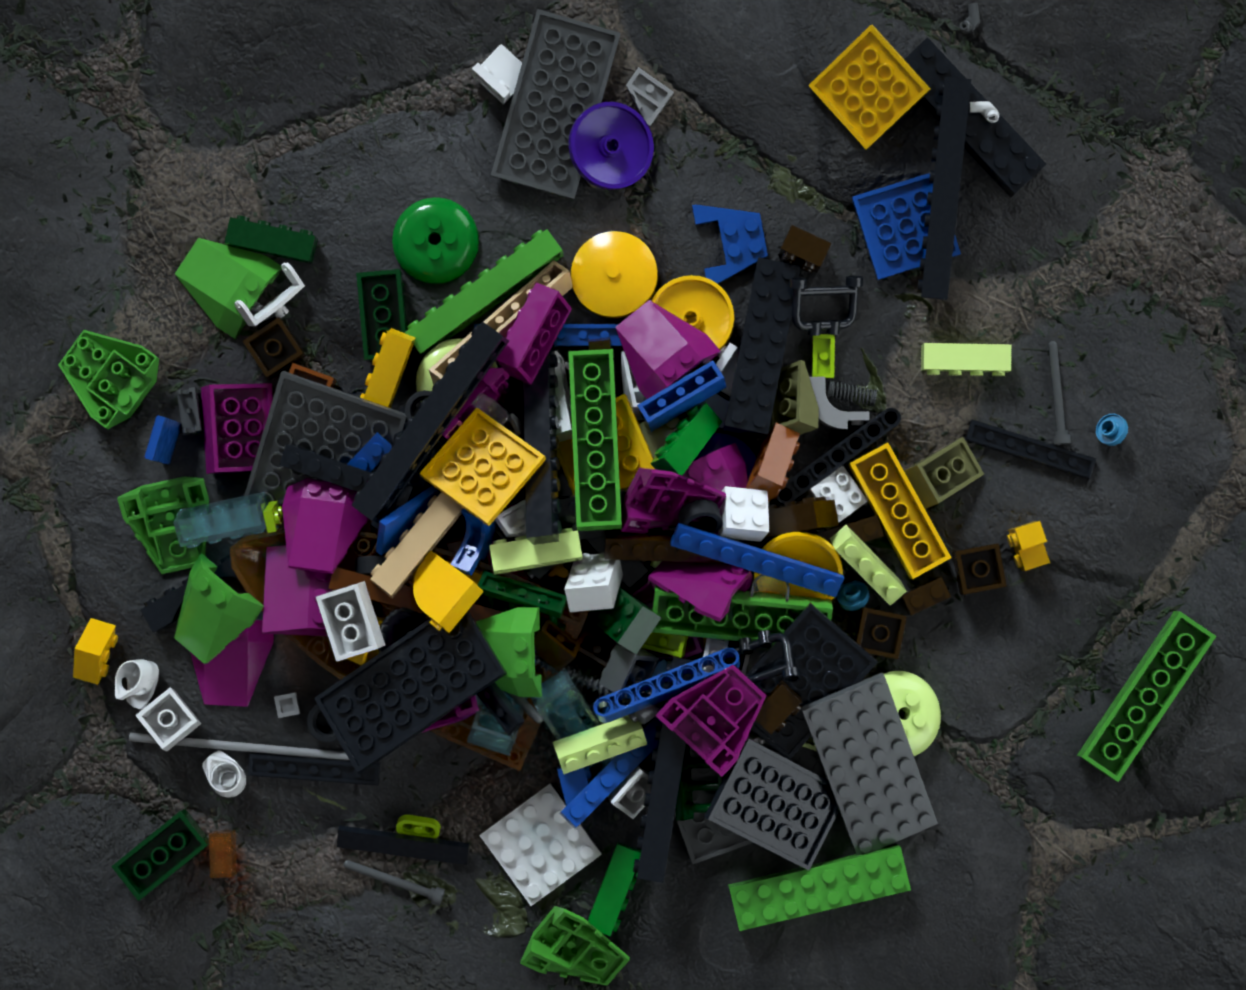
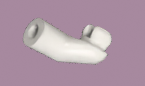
[969,101,999,123]

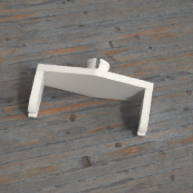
[234,262,305,326]

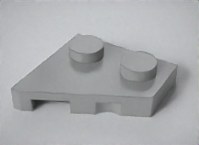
[626,67,674,127]

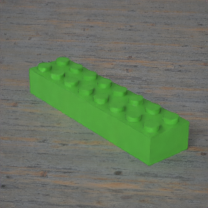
[405,229,564,357]
[568,349,622,531]
[652,584,833,644]
[1077,611,1217,782]
[728,844,911,931]

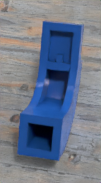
[451,508,496,576]

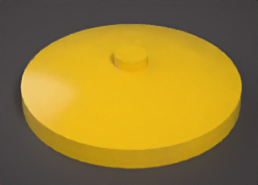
[571,231,658,318]
[651,275,735,350]
[754,532,843,600]

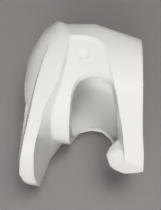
[115,659,159,709]
[202,751,246,798]

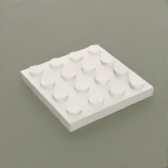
[479,783,602,906]

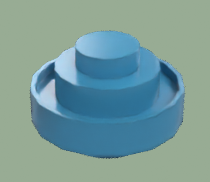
[1096,413,1128,446]
[837,581,870,611]

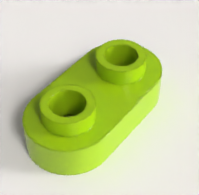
[396,815,441,839]

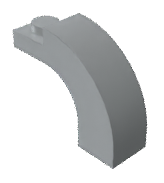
[809,377,869,430]

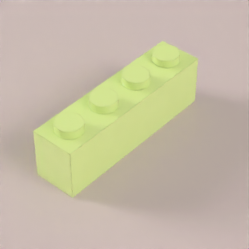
[921,343,1012,376]
[830,525,907,606]
[489,528,582,575]
[552,715,647,774]

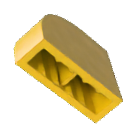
[413,551,484,633]

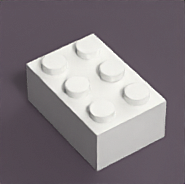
[565,552,623,612]
[316,581,385,662]

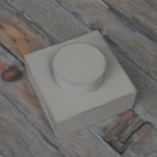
[274,692,301,718]

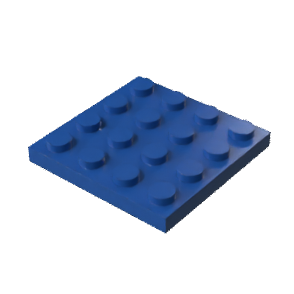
[852,173,961,280]

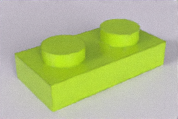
[812,334,835,379]
[263,500,283,533]
[641,632,688,658]

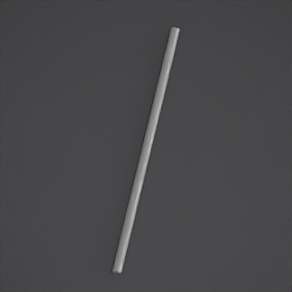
[129,733,350,761]

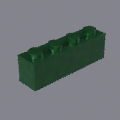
[224,215,318,264]

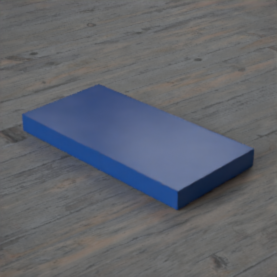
[144,415,181,465]
[376,485,441,555]

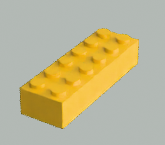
[847,443,951,579]

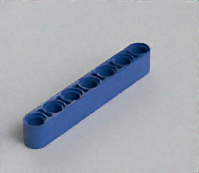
[593,648,740,723]

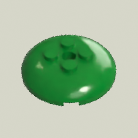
[392,197,479,284]

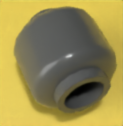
[627,691,660,724]

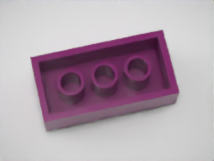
[496,282,572,385]

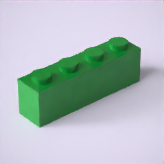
[651,403,722,475]
[587,842,640,936]

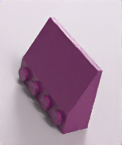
[201,383,273,474]
[262,545,332,636]

